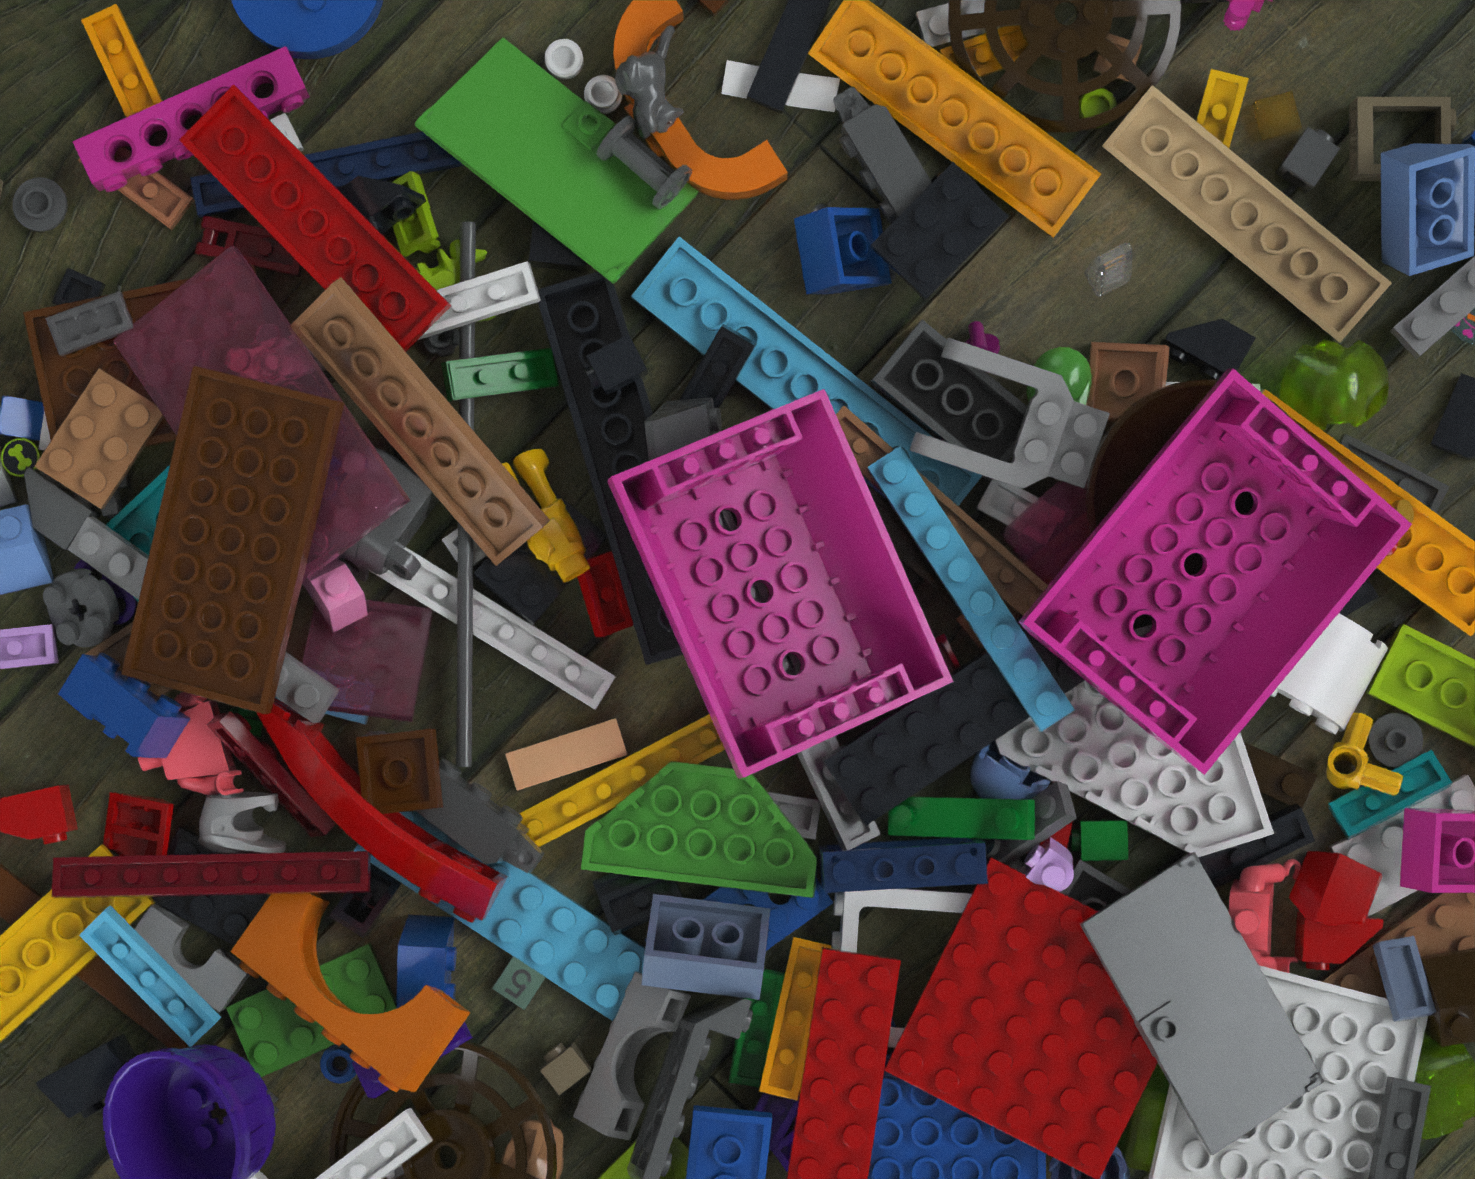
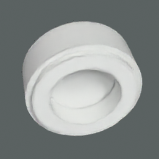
[545,39,584,80]

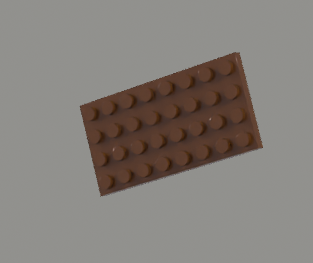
[121,365,345,714]

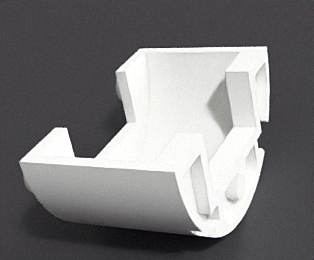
[1270,613,1388,735]

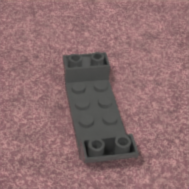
[627,995,753,1179]

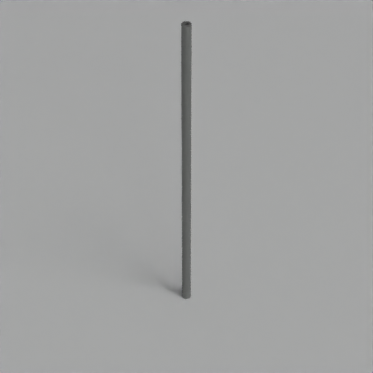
[456,222,476,767]

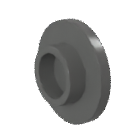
[12,177,68,232]
[1367,713,1423,767]

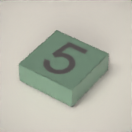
[492,956,546,1010]

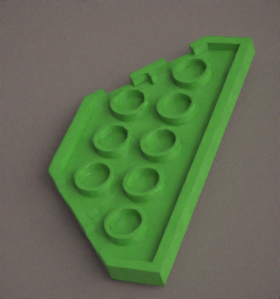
[581,761,819,898]

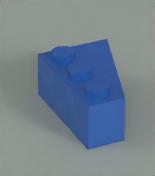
[58,653,190,758]
[396,914,457,1057]

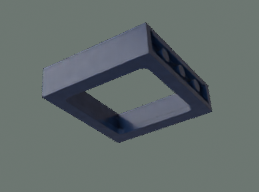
[818,837,988,893]

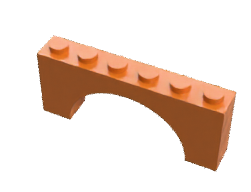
[230,893,470,1092]

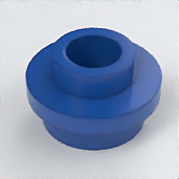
[320,1044,356,1083]

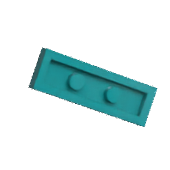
[1328,750,1452,840]

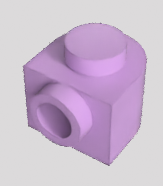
[1024,837,1074,892]

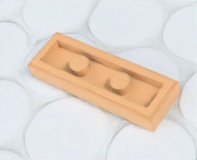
[505,718,628,791]

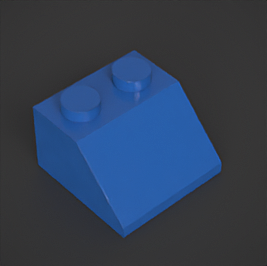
[794,207,892,294]

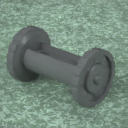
[596,116,693,209]

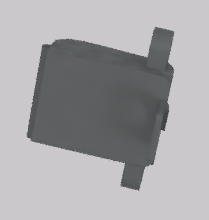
[316,447,439,582]

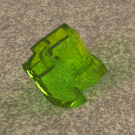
[1279,339,1389,430]
[1414,1037,1475,1140]

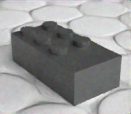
[869,319,1027,482]

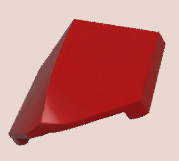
[103,792,174,856]
[1289,851,1383,926]

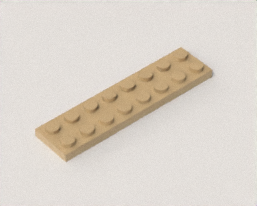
[1102,85,1392,343]

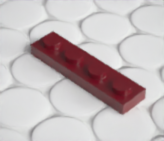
[207,711,336,837]

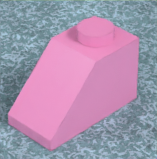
[302,553,368,633]

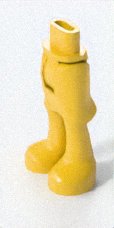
[502,449,590,582]

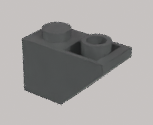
[24,467,101,551]

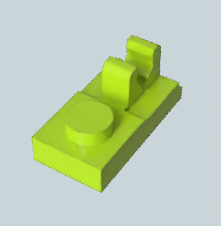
[391,171,441,257]

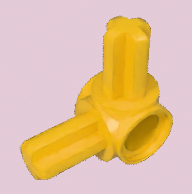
[1326,713,1403,796]

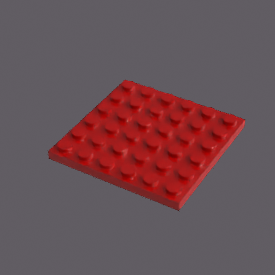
[884,857,1158,1179]

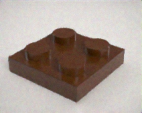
[356,729,443,814]

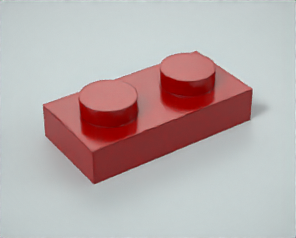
[577,551,634,637]

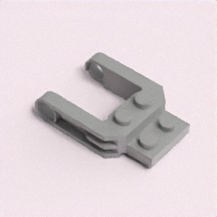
[909,338,1110,489]

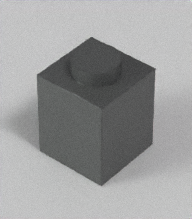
[1275,127,1340,194]

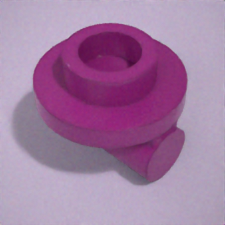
[965,321,1000,354]

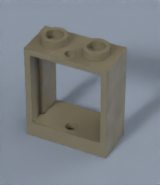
[1349,97,1456,181]

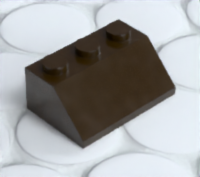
[1420,948,1475,1047]

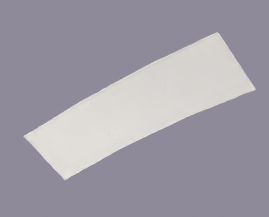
[721,60,840,112]

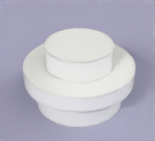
[584,75,623,114]

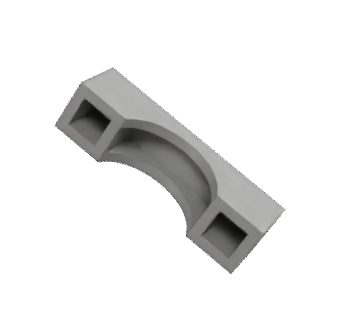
[573,972,691,1140]

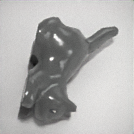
[615,25,684,139]

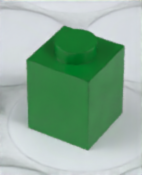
[1069,819,1128,861]

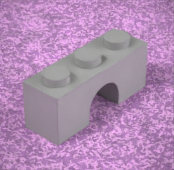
[134,904,250,1012]

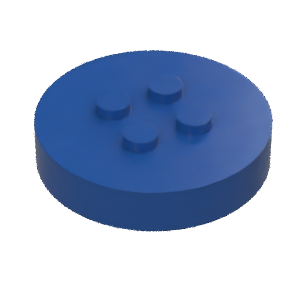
[231,0,383,59]

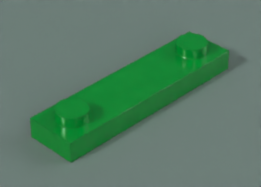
[888,796,1035,840]

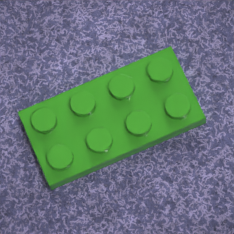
[226,943,396,1077]

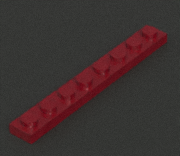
[52,851,371,898]

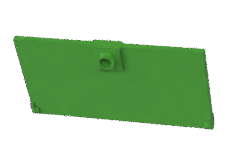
[415,38,699,284]

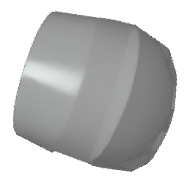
[198,792,286,854]

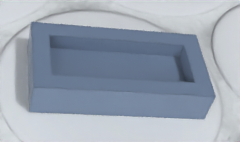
[1373,936,1436,1022]

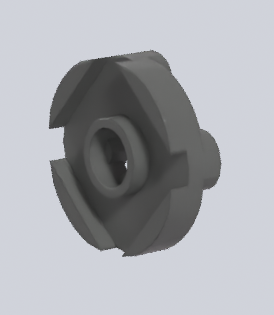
[43,568,120,647]

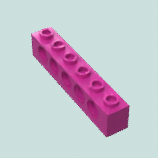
[73,46,310,192]

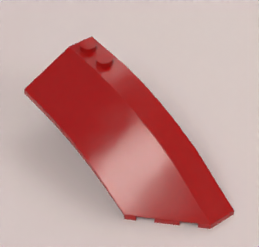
[256,698,508,923]

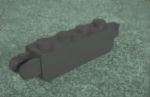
[833,87,960,278]
[362,731,545,873]

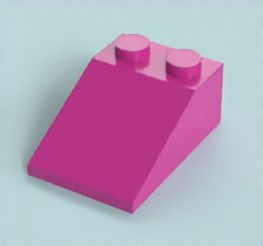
[1400,808,1475,893]

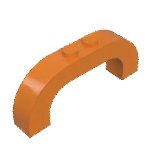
[613,0,788,200]

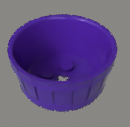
[103,1044,276,1179]

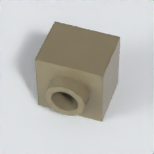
[540,1041,592,1095]

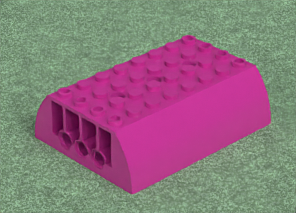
[1019,368,1412,775]
[607,389,954,779]

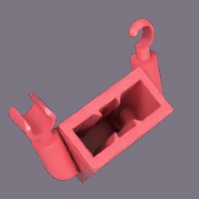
[138,692,244,795]
[1229,859,1301,973]

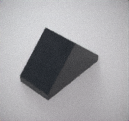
[529,220,592,273]
[330,863,401,938]

